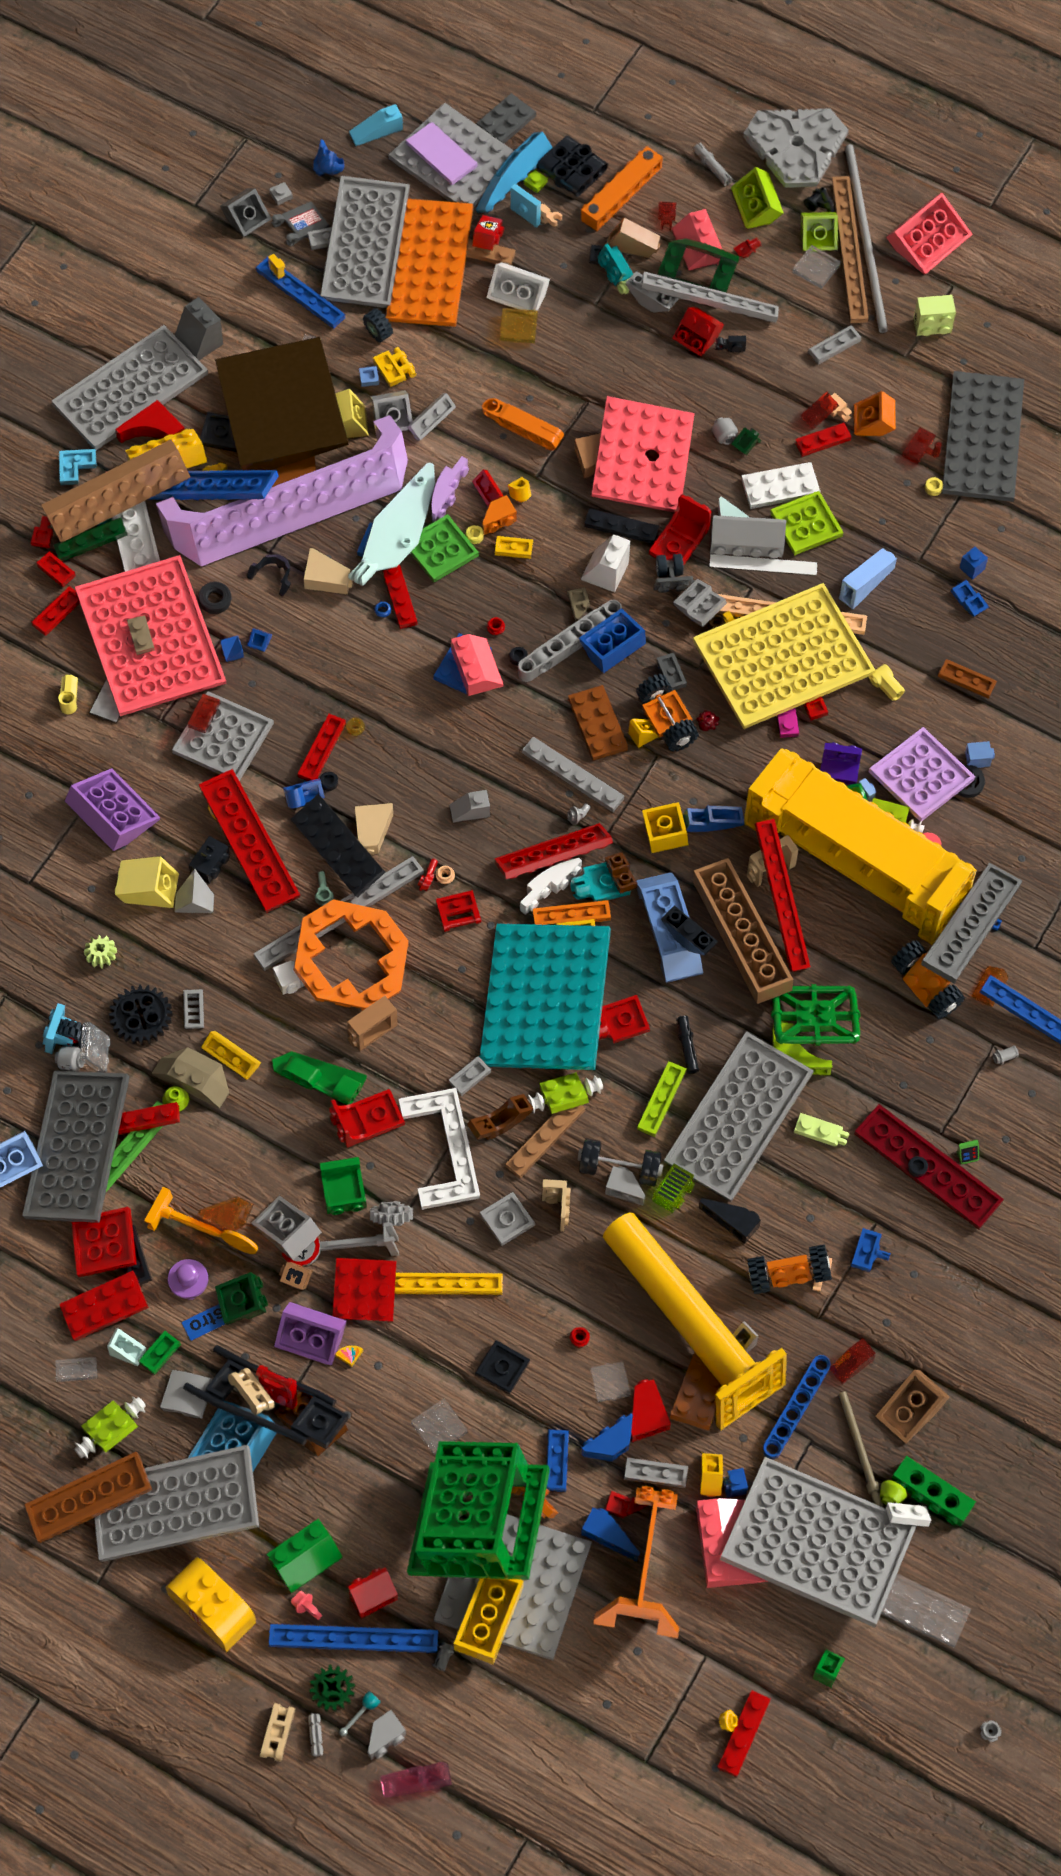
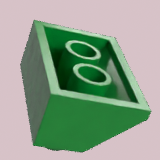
[267,1518,343,1594]

